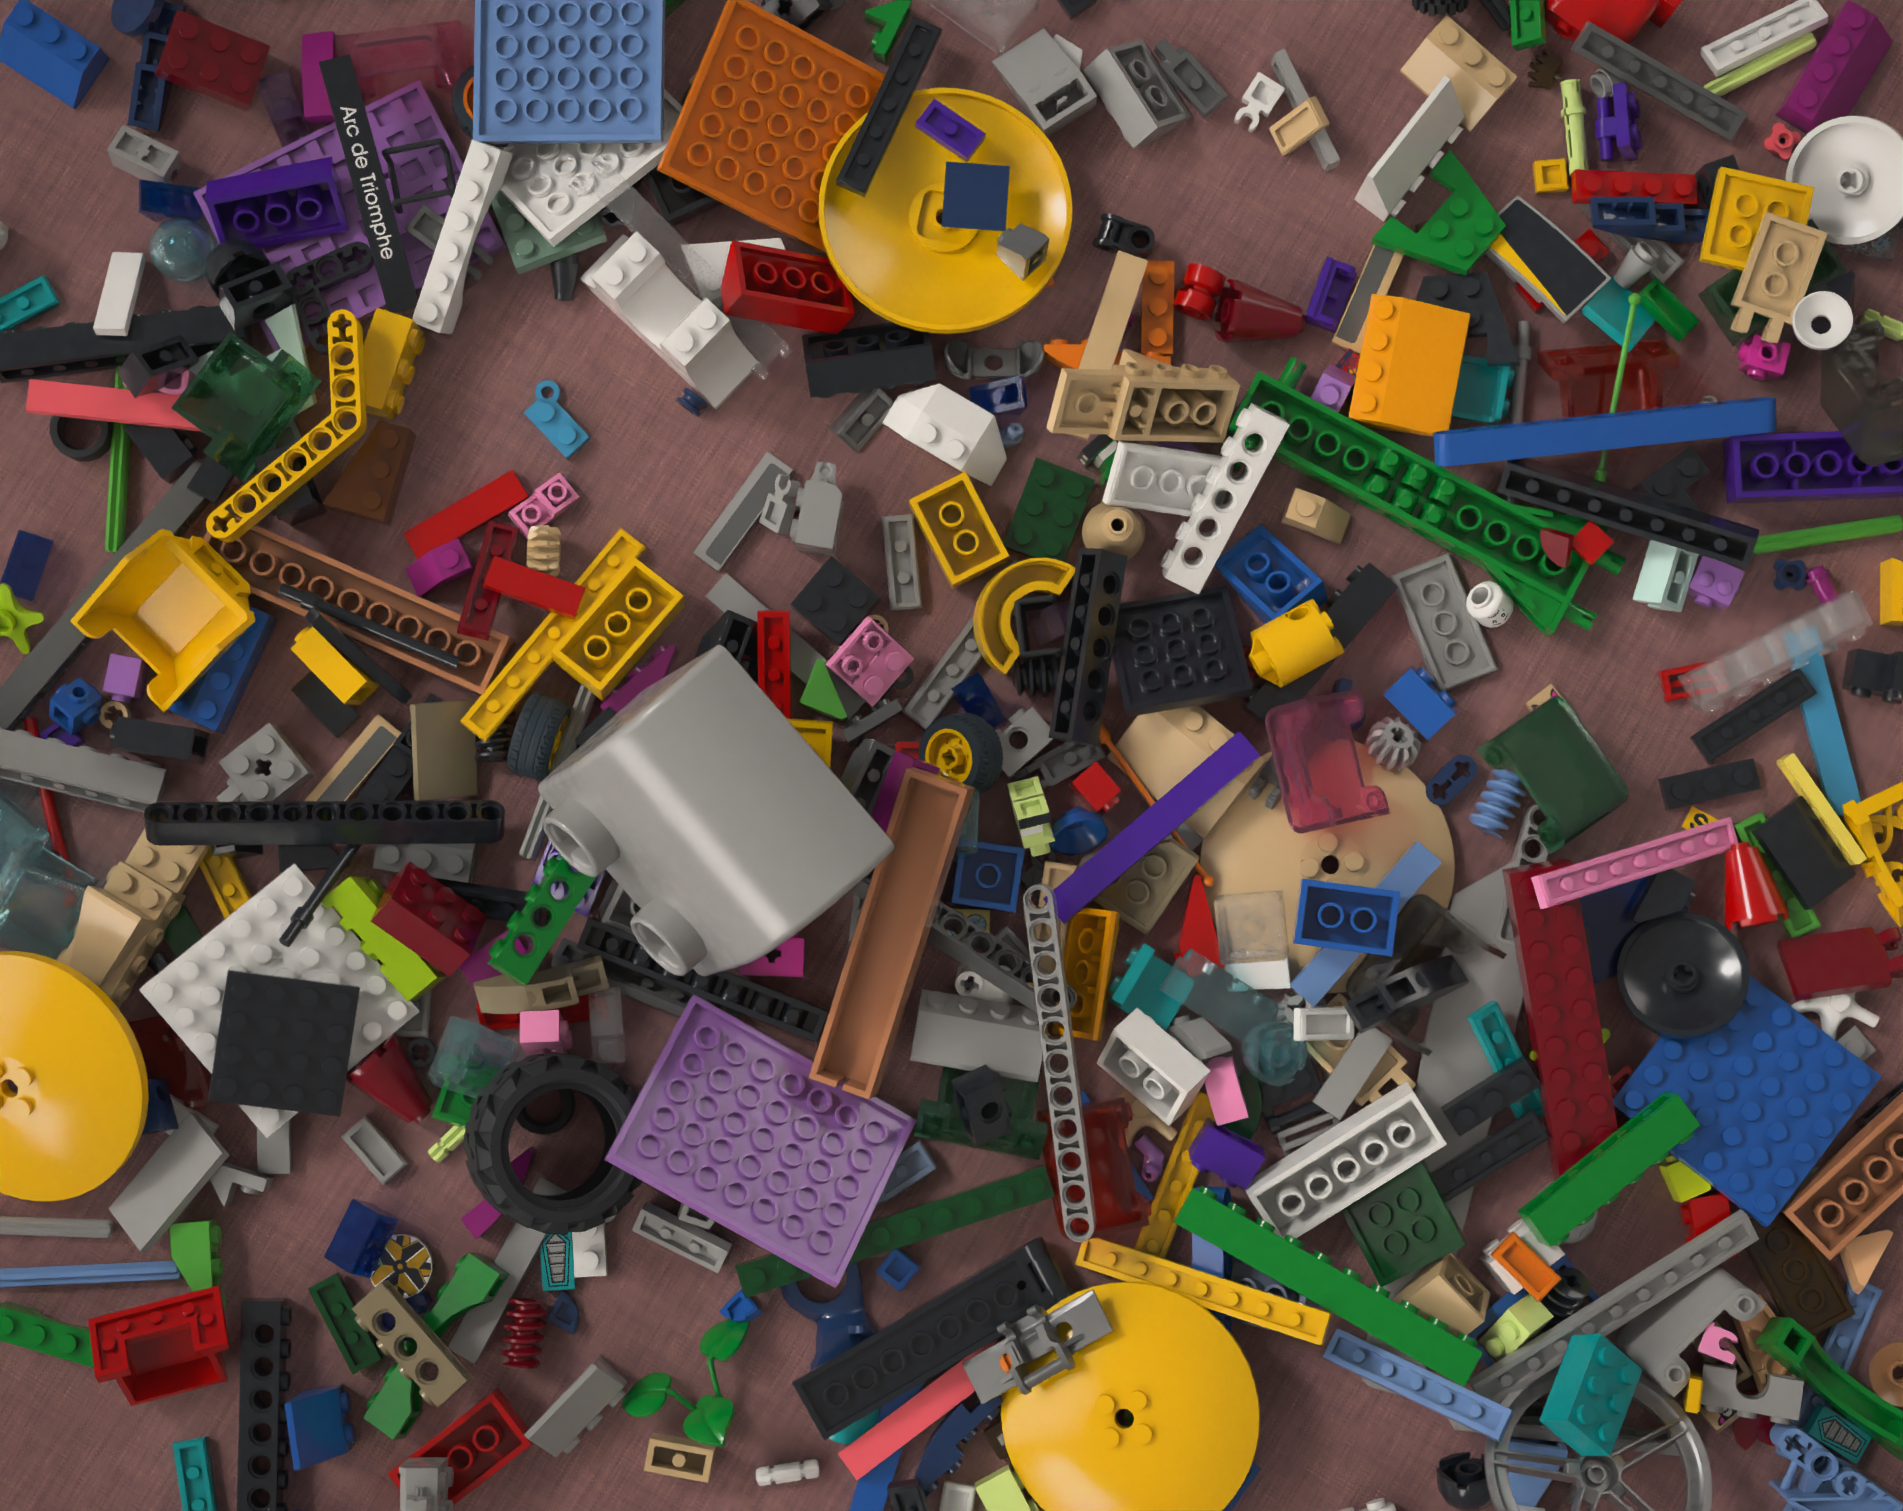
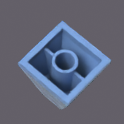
[1507,1436,1568,1507]

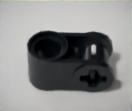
[1092,213,1155,259]

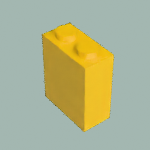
[291,627,380,705]

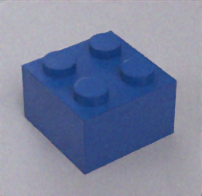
[951,839,1025,913]

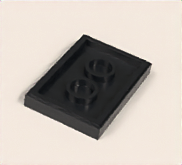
[1751,795,1856,910]

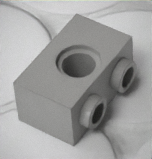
[995,707,1054,779]

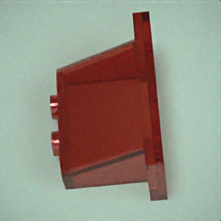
[1538,339,1679,418]

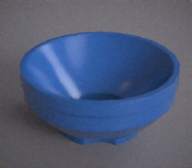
[1051,807,1108,855]

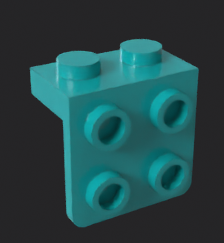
[1108,943,1193,1031]

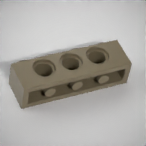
[352,1280,474,1407]

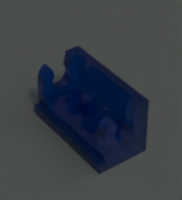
[0,530,54,601]

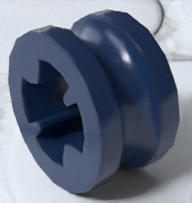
[676,387,708,417]

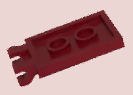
[1777,926,1903,1001]

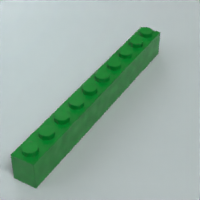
[1173,1185,1483,1387]

